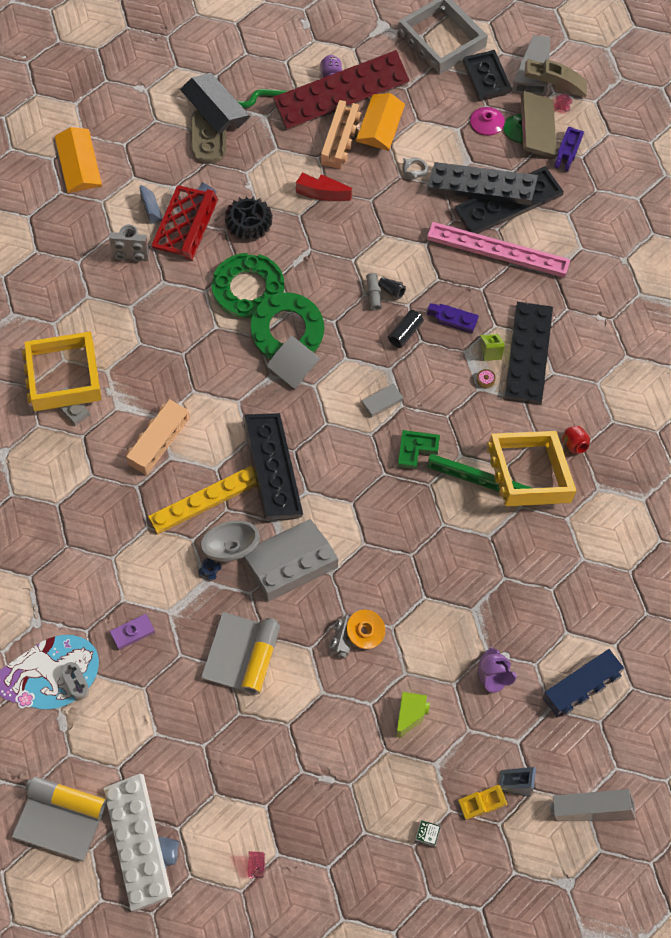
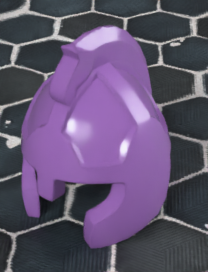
[478,647,517,693]

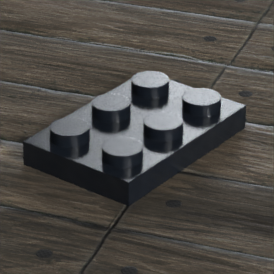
[462,50,512,100]

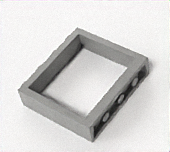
[398,0,488,75]

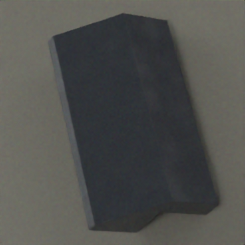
[180,73,251,135]

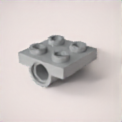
[109,224,149,262]

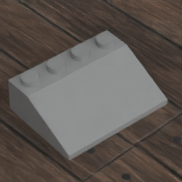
[244,519,338,602]

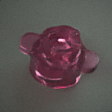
[554,94,573,112]

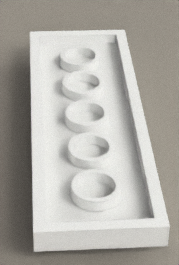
[104,774,172,912]

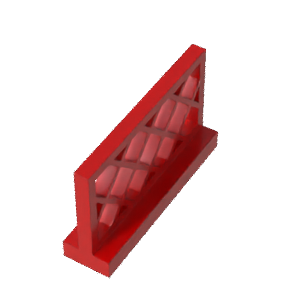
[151,185,218,261]

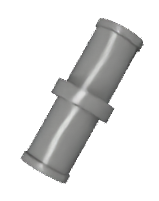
[366,273,382,311]

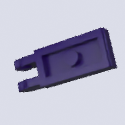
[554,127,585,171]

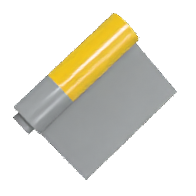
[201,612,280,695]
[12,776,107,862]

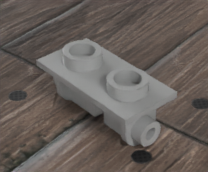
[329,615,352,659]

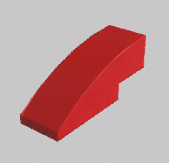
[296,172,352,201]

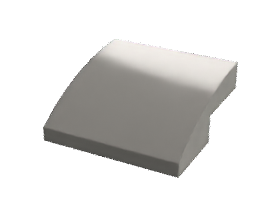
[266,336,320,389]

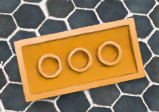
[356,93,405,151]
[55,127,102,193]

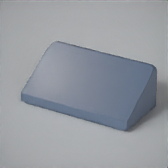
[139,185,163,224]

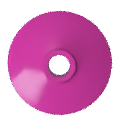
[470,107,505,136]

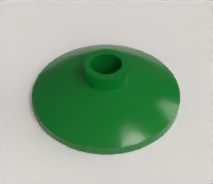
[504,114,523,143]

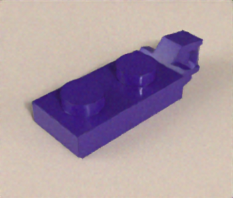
[427,303,479,333]

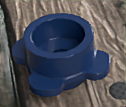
[198,558,221,580]

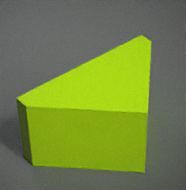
[480,334,505,361]

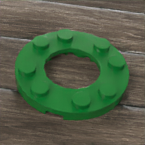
[212,253,284,318]
[251,292,324,360]

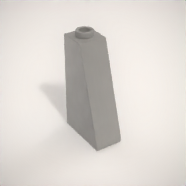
[512,35,550,96]
[550,789,636,821]

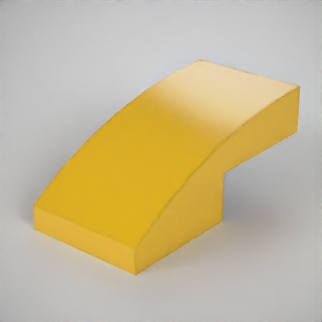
[458,785,508,820]

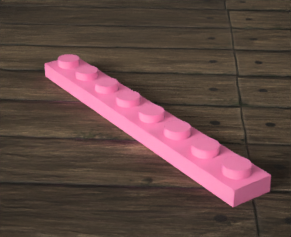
[427,222,571,278]

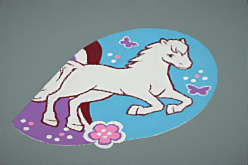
[0,635,99,709]

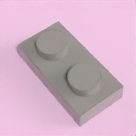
[58,387,90,426]

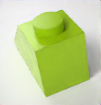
[396,692,430,738]

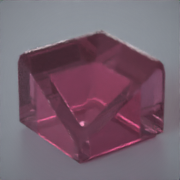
[248,851,265,878]

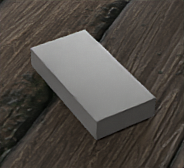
[362,383,404,417]

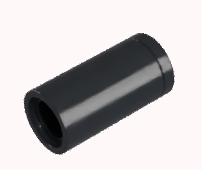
[388,310,424,348]

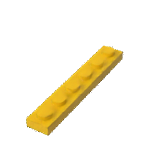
[148,466,257,535]

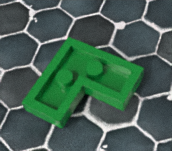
[398,430,440,469]

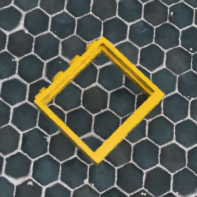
[22,331,102,411]
[487,431,576,506]

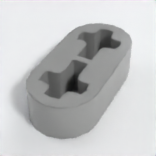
[61,662,89,700]

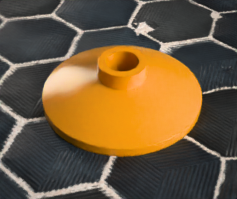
[346,609,385,649]

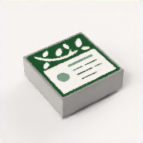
[415,820,441,847]

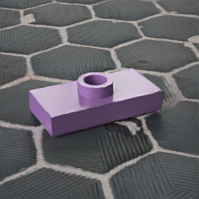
[110,614,155,650]

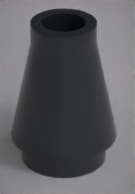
[378,277,406,299]

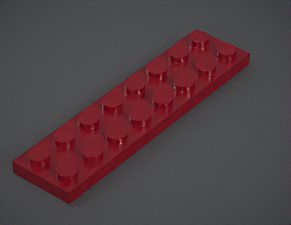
[273,50,410,130]

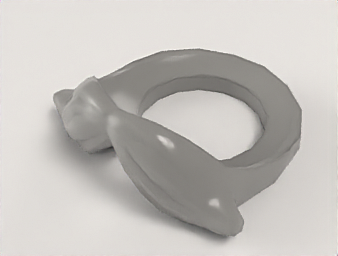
[403,157,428,179]

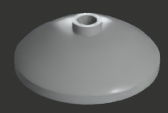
[201,521,260,562]

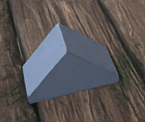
[499,767,536,796]

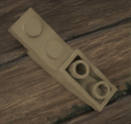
[524,59,587,97]

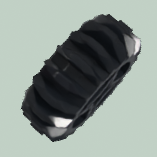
[225,195,273,241]

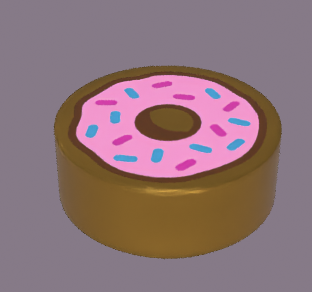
[476,369,496,388]

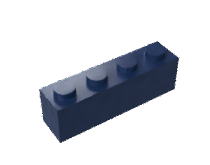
[542,649,624,717]

